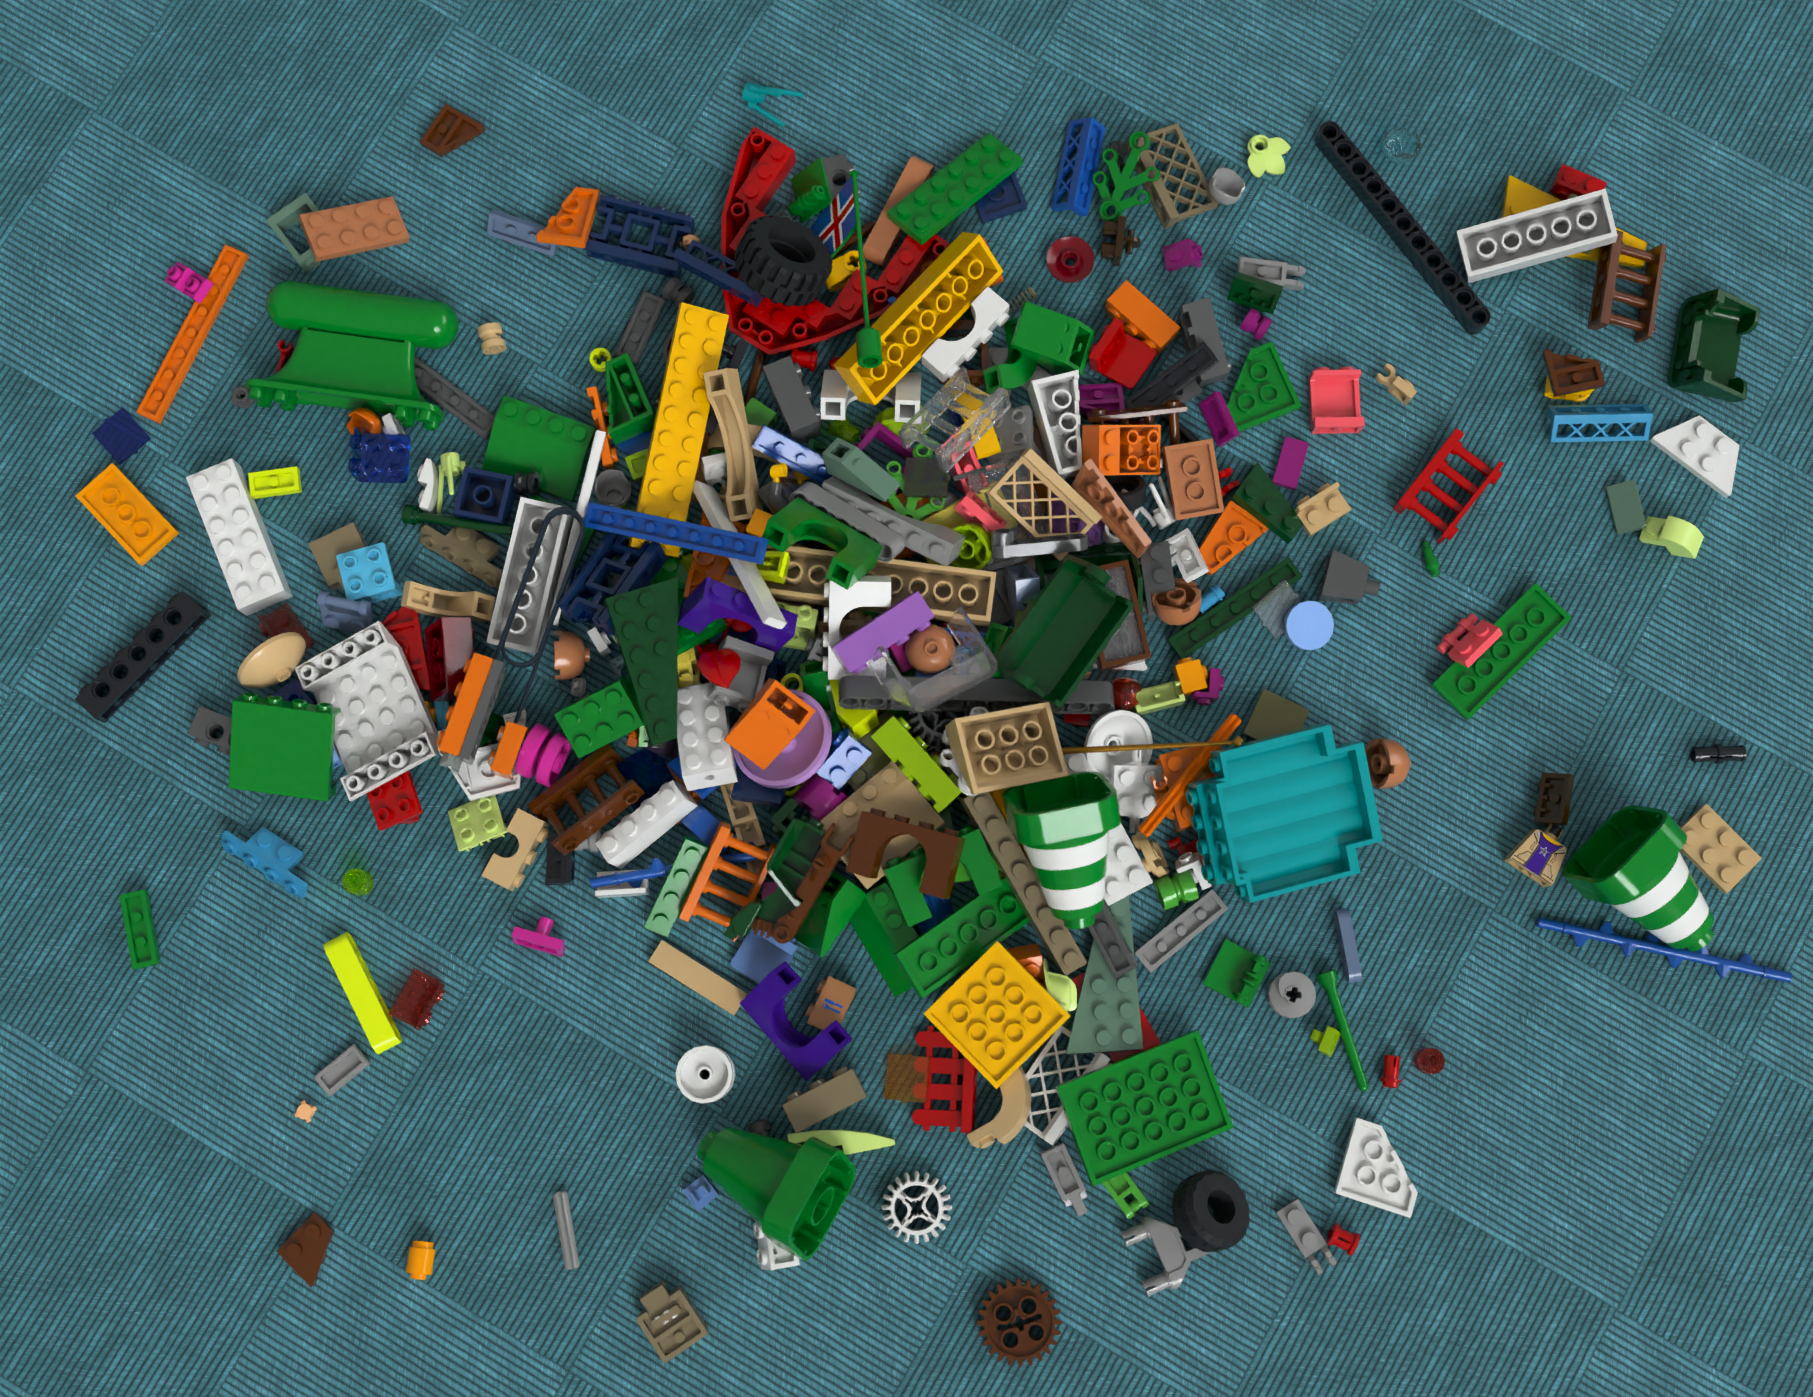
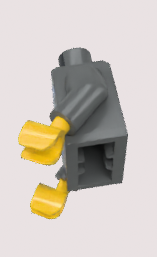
[757,463,811,515]

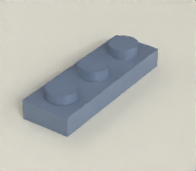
[487,209,558,257]

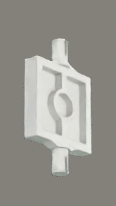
[1111,750,1162,833]

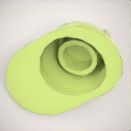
[1043,958,1077,1011]

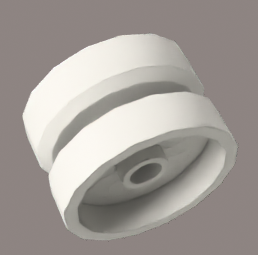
[676,1045,736,1103]

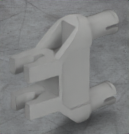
[1120,1216,1209,1297]

